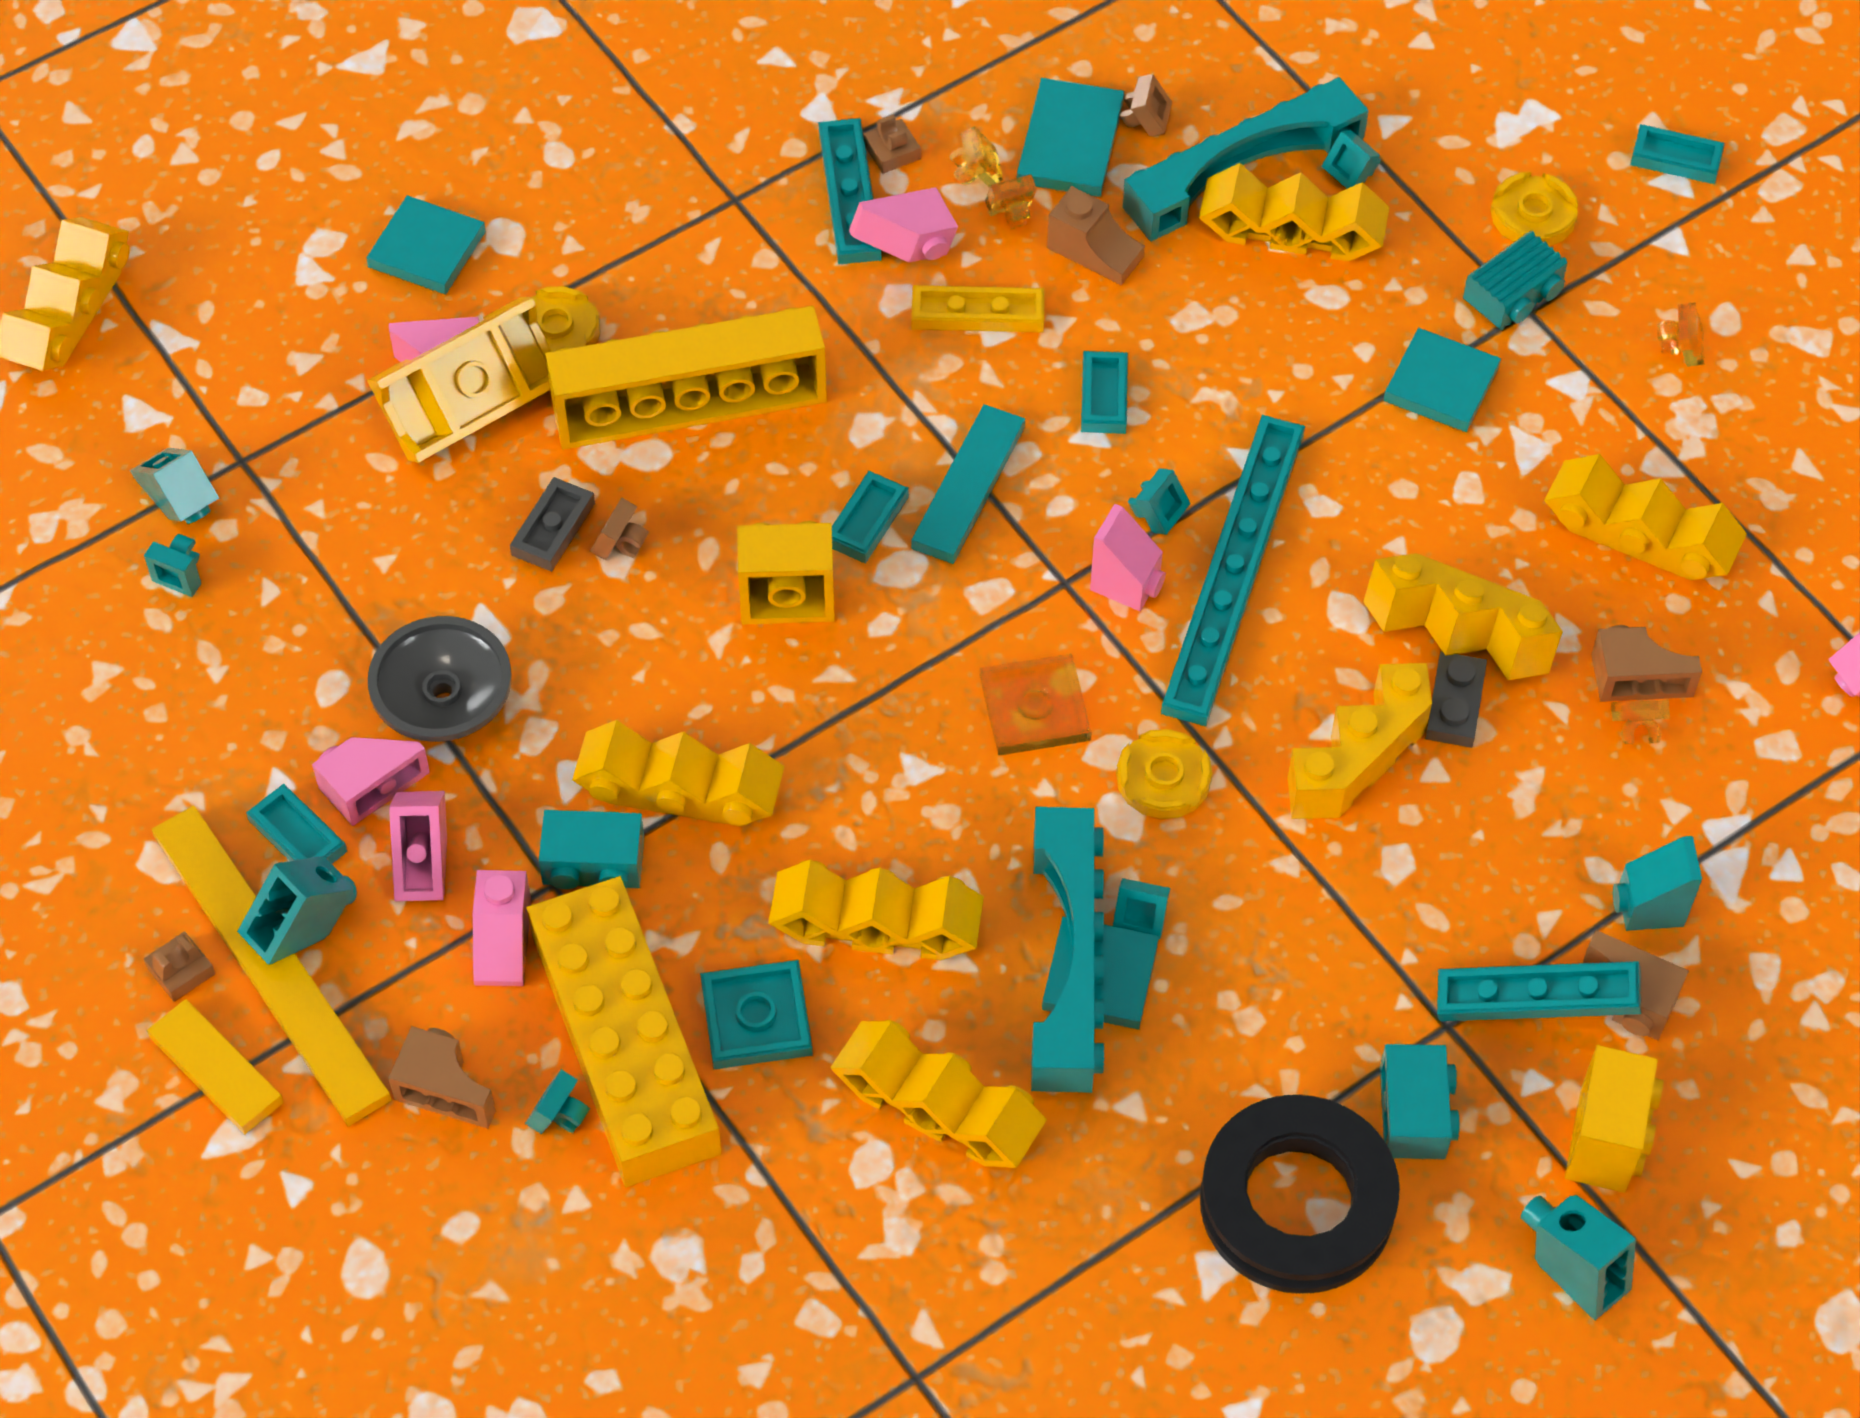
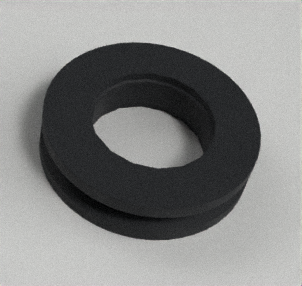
[1200,1095,1400,1294]

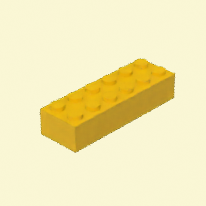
[545,305,827,450]
[526,876,722,1188]

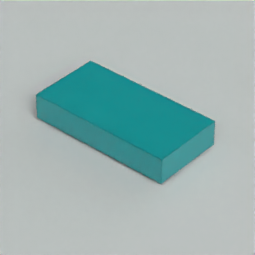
[1630,124,1725,184]
[1081,351,1128,434]
[832,471,909,564]
[246,784,348,864]

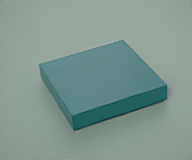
[366,195,486,294]
[1383,327,1501,432]
[1042,916,1159,1030]
[700,960,813,1069]

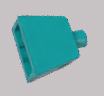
[237,856,357,965]
[1521,1195,1636,1321]

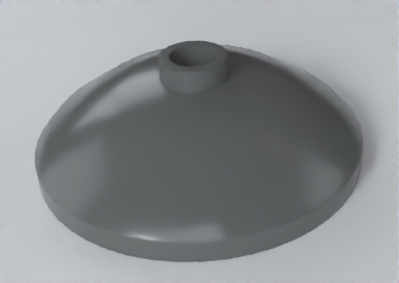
[367,616,512,742]

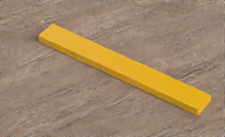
[151,805,392,1127]

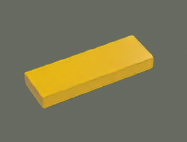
[911,285,1045,333]
[147,999,284,1135]

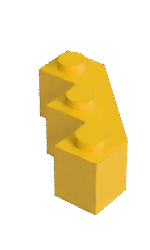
[1199,163,1389,261]
[0,217,130,371]
[1544,454,1747,580]
[1363,553,1563,680]
[1288,663,1432,819]
[572,720,785,826]
[768,859,984,960]
[830,1020,1047,1168]

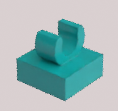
[1321,130,1381,189]
[1128,468,1191,535]
[144,534,202,597]
[1113,878,1170,939]
[525,1069,590,1134]

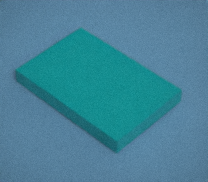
[1017,78,1124,197]

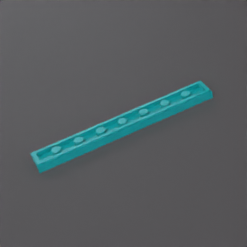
[1161,415,1305,726]

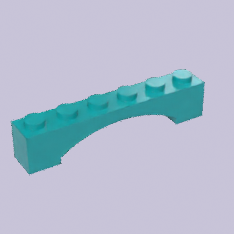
[1122,77,1369,242]
[1031,807,1104,1093]

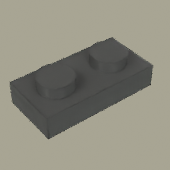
[510,477,595,572]
[1425,651,1487,748]

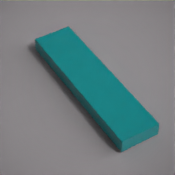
[818,118,881,265]
[911,404,1025,564]
[1437,961,1641,1021]

